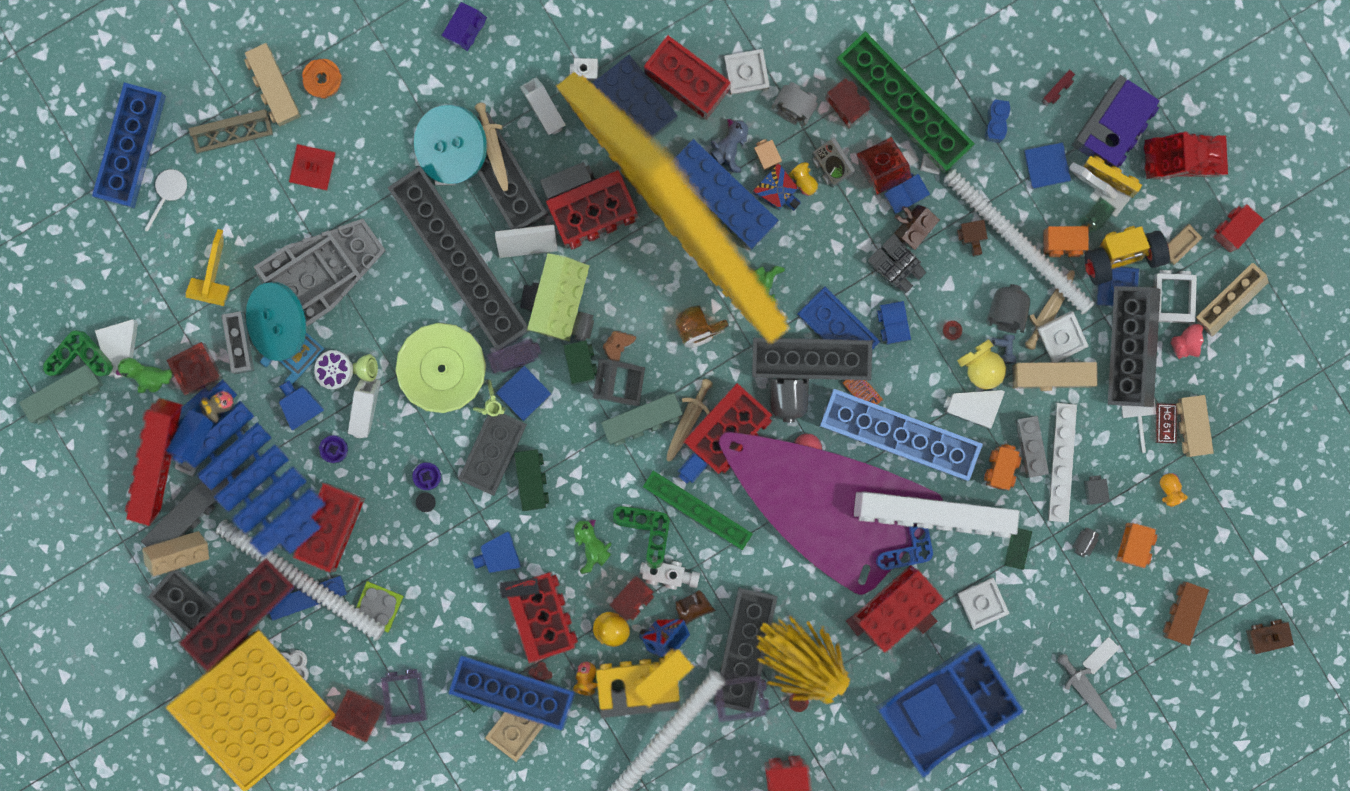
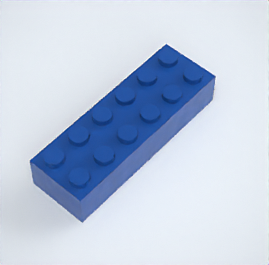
[92,82,166,209]
[672,139,779,251]
[448,656,576,730]

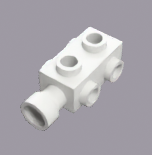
[640,556,700,590]

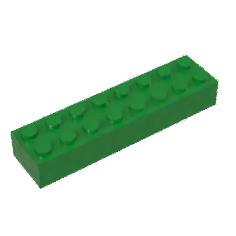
[836,31,975,174]

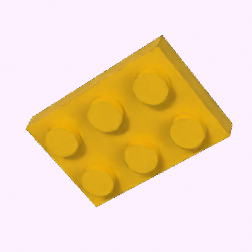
[1083,156,1142,198]

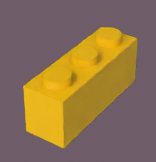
[633,649,694,708]

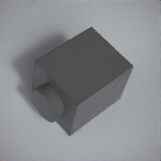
[1084,475,1110,505]

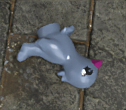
[711,119,749,173]

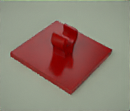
[289,144,336,191]

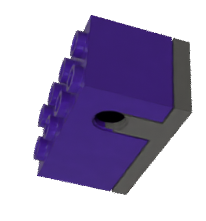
[1071,74,1160,168]

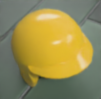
[593,612,630,647]

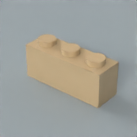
[1176,395,1214,457]
[142,531,209,576]

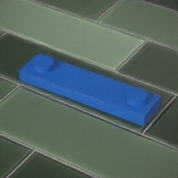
[270,576,347,621]

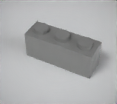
[222,311,254,374]
[1015,416,1049,478]

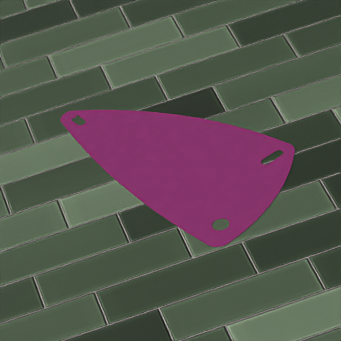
[719,432,943,595]

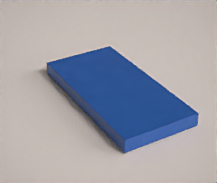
[797,287,881,350]

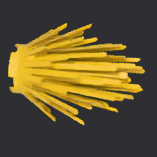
[756,616,850,704]

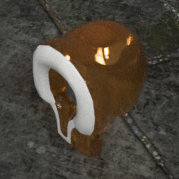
[675,305,729,348]

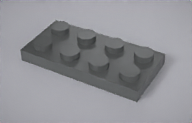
[458,414,527,496]

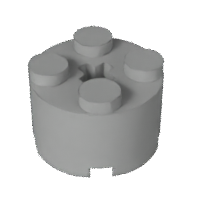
[772,82,817,127]

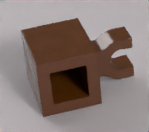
[957,220,988,257]

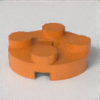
[302,59,342,99]

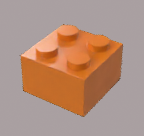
[1043,226,1089,257]
[1116,523,1157,568]

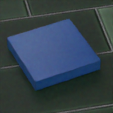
[1024,143,1071,189]
[1097,267,1139,306]
[496,366,551,421]
[901,683,956,737]

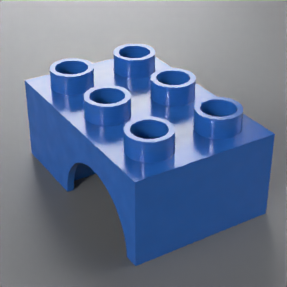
[876,642,1024,778]

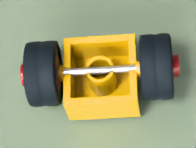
[1084,226,1170,285]

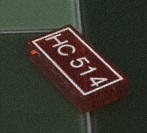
[1156,404,1177,443]

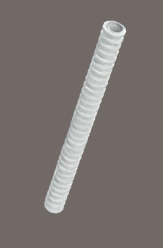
[943,169,1094,315]
[216,519,385,641]
[607,671,725,791]

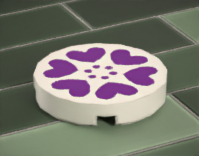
[314,350,353,390]

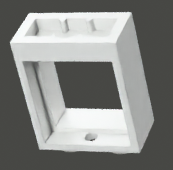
[1153,270,1197,323]

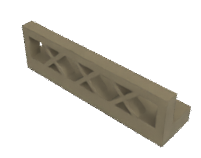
[188,109,273,154]

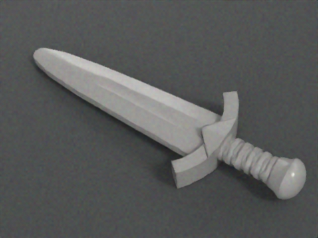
[1057,654,1117,729]

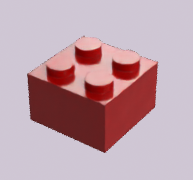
[1213,204,1264,253]

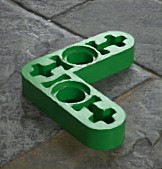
[43,330,113,376]
[613,506,670,569]

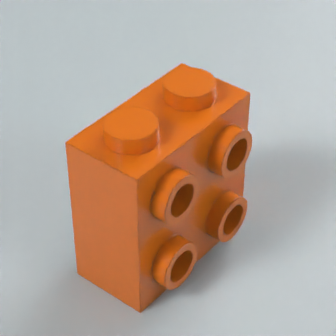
[984,444,1022,491]

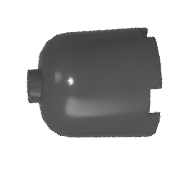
[986,284,1031,334]
[770,378,809,422]

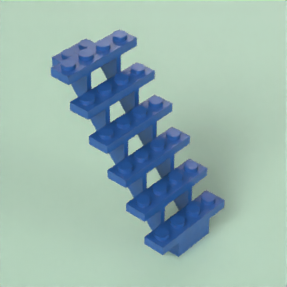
[177,380,325,557]

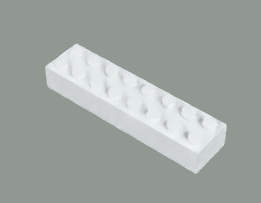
[854,492,1019,538]

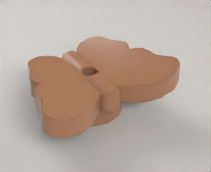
[603,331,636,362]

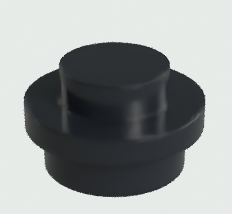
[416,493,436,512]

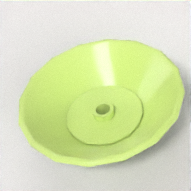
[395,323,486,413]

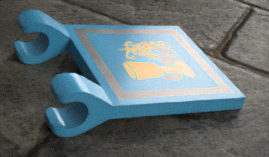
[260,333,325,385]

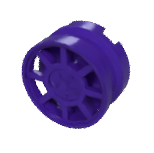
[319,435,348,463]
[412,463,441,490]

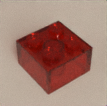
[825,78,870,129]
[856,137,912,195]
[166,342,223,396]
[610,575,654,621]
[330,688,386,743]

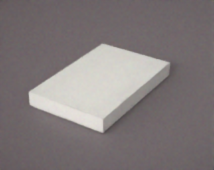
[495,225,558,258]

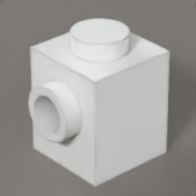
[570,58,598,81]

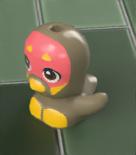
[200,391,233,422]

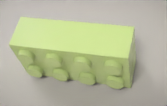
[527,253,589,341]

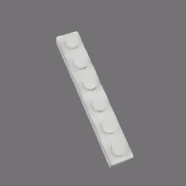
[1048,403,1077,522]

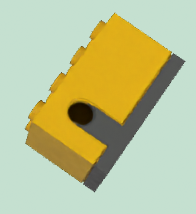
[596,657,680,718]

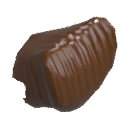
[675,590,716,625]

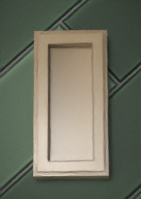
[1168,224,1202,265]

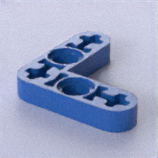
[876,526,933,570]

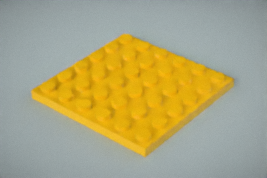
[166,628,336,791]

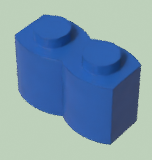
[985,99,1010,143]
[883,173,930,215]
[877,301,911,345]
[678,453,708,484]

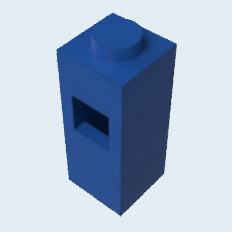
[167,410,214,465]

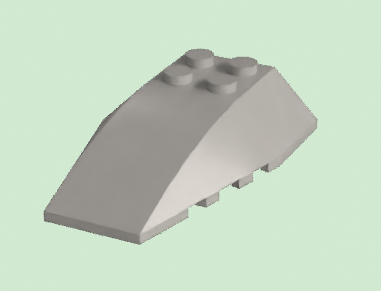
[254,219,386,327]

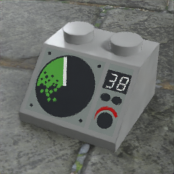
[812,137,855,187]

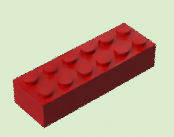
[125,398,183,526]

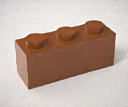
[1163,581,1209,646]

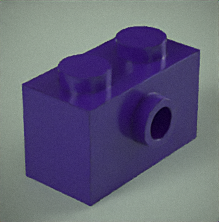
[441,2,487,51]

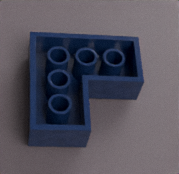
[567,54,678,140]

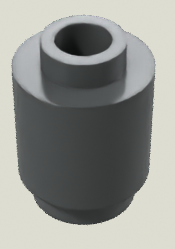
[571,312,594,341]
[1072,527,1099,558]

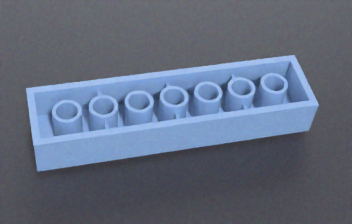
[819,389,983,481]

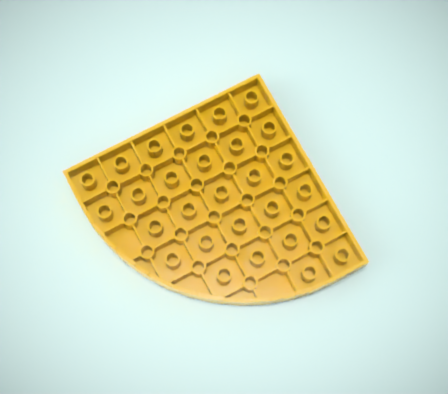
[556,72,789,343]

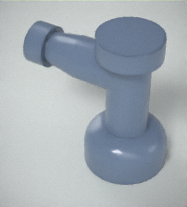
[991,335,1017,364]

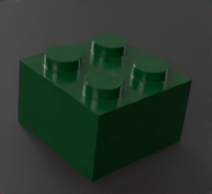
[563,340,597,386]

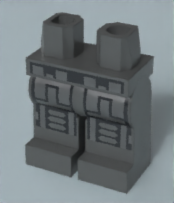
[867,234,926,294]

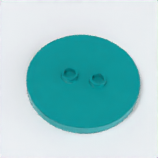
[414,104,487,184]
[246,282,306,361]

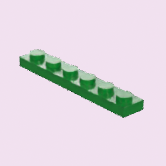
[643,471,753,550]

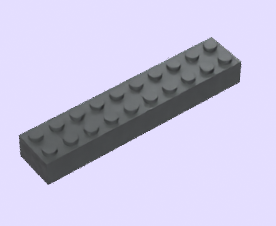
[387,166,530,353]

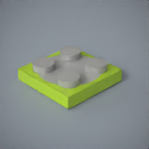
[356,581,404,633]

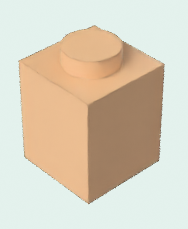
[754,139,782,171]

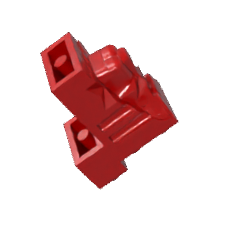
[1144,132,1228,179]

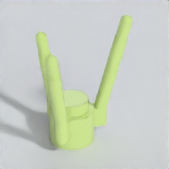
[473,380,506,416]

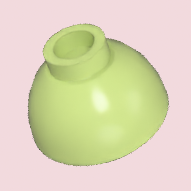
[353,354,378,382]

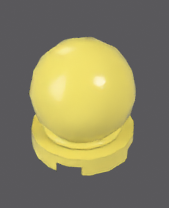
[957,340,1006,390]

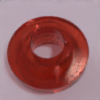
[943,321,962,340]

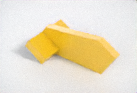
[186,229,230,306]

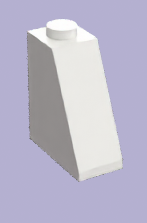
[520,77,565,135]
[95,319,138,379]
[348,379,381,438]
[943,390,1005,429]

